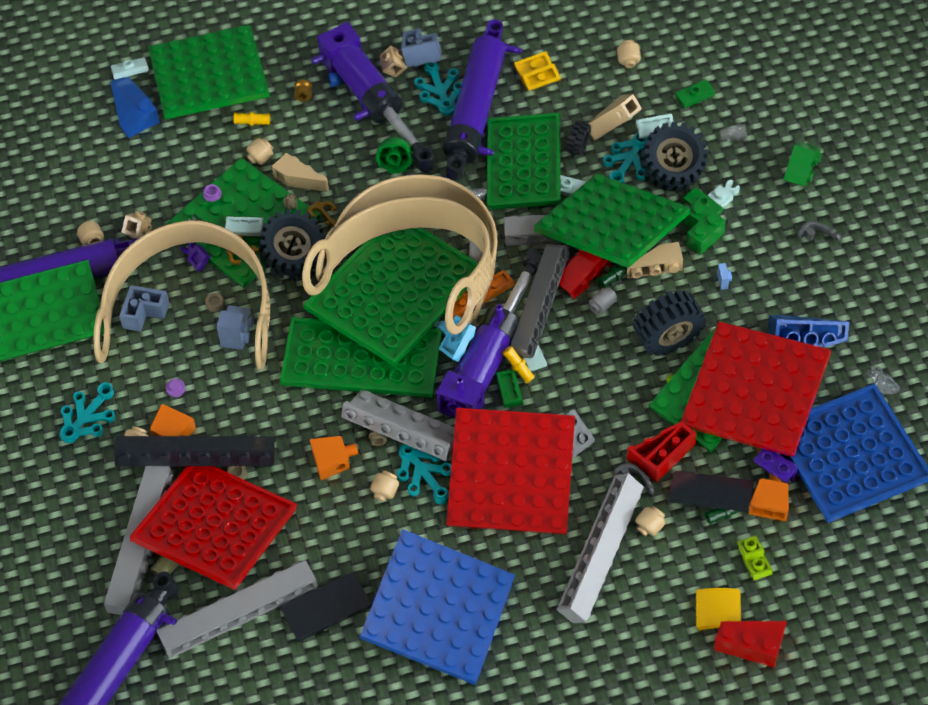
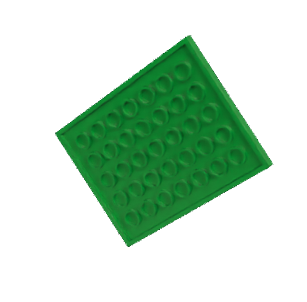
[303,228,479,367]

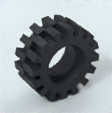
[566,120,591,156]

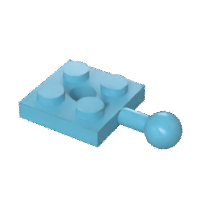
[436,315,476,362]

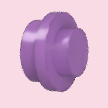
[203,184,221,202]
[166,379,185,397]

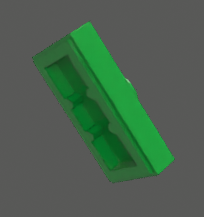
[675,80,715,109]
[683,187,723,215]
[495,369,523,408]

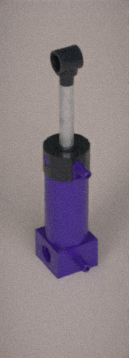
[311,22,435,172]
[437,248,543,418]

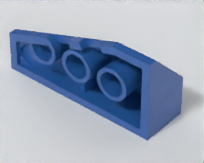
[111,76,160,138]
[767,315,849,347]

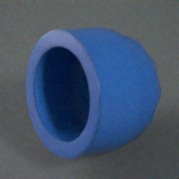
[328,73,342,87]

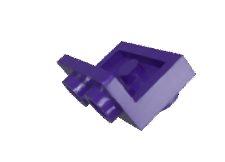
[754,449,798,483]

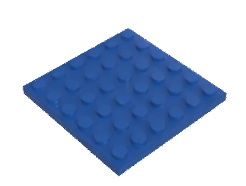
[787,384,928,523]
[359,529,515,685]

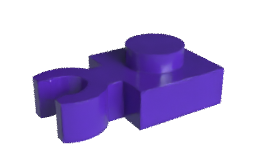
[181,242,211,271]

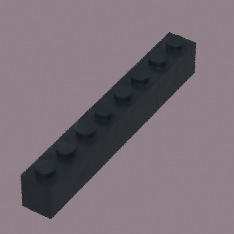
[114,436,274,466]

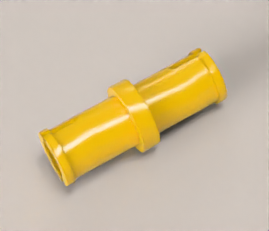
[234,112,270,126]
[502,346,535,384]

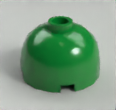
[376,137,412,174]

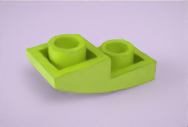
[737,536,772,581]

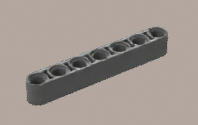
[511,245,569,358]

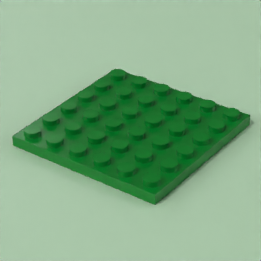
[148,25,270,120]
[164,158,320,288]
[534,174,690,268]

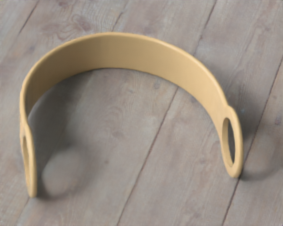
[316,175,497,326]
[302,197,492,335]
[94,220,270,371]

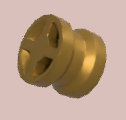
[294,80,312,102]

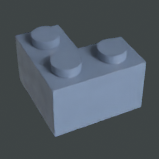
[401,28,442,67]
[119,285,170,332]
[216,305,254,350]

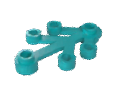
[414,62,462,116]
[603,133,648,183]
[59,382,116,443]
[397,444,451,505]

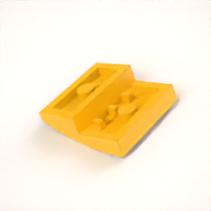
[513,51,561,92]
[696,588,741,630]

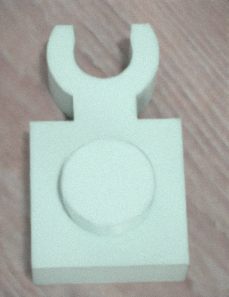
[707,180,740,208]

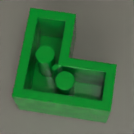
[783,141,823,186]
[684,200,726,255]

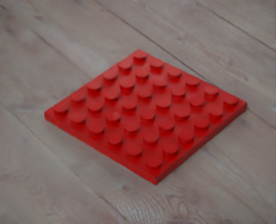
[681,321,831,457]
[446,408,575,535]
[130,466,297,590]

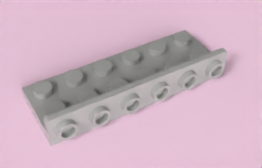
[341,390,455,461]

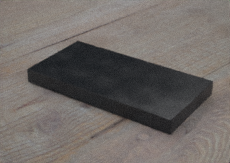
[668,471,754,512]
[280,572,372,642]

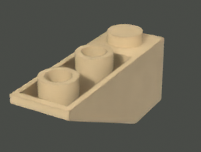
[587,94,642,140]
[272,153,329,192]
[627,242,683,278]

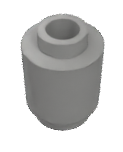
[589,287,617,315]

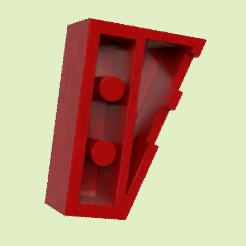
[558,250,614,300]
[627,421,697,483]
[714,621,787,668]

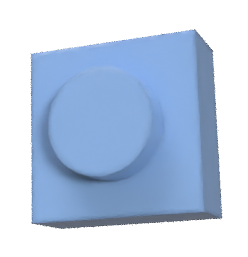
[717,263,732,290]

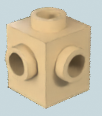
[379,46,407,78]
[121,211,152,239]

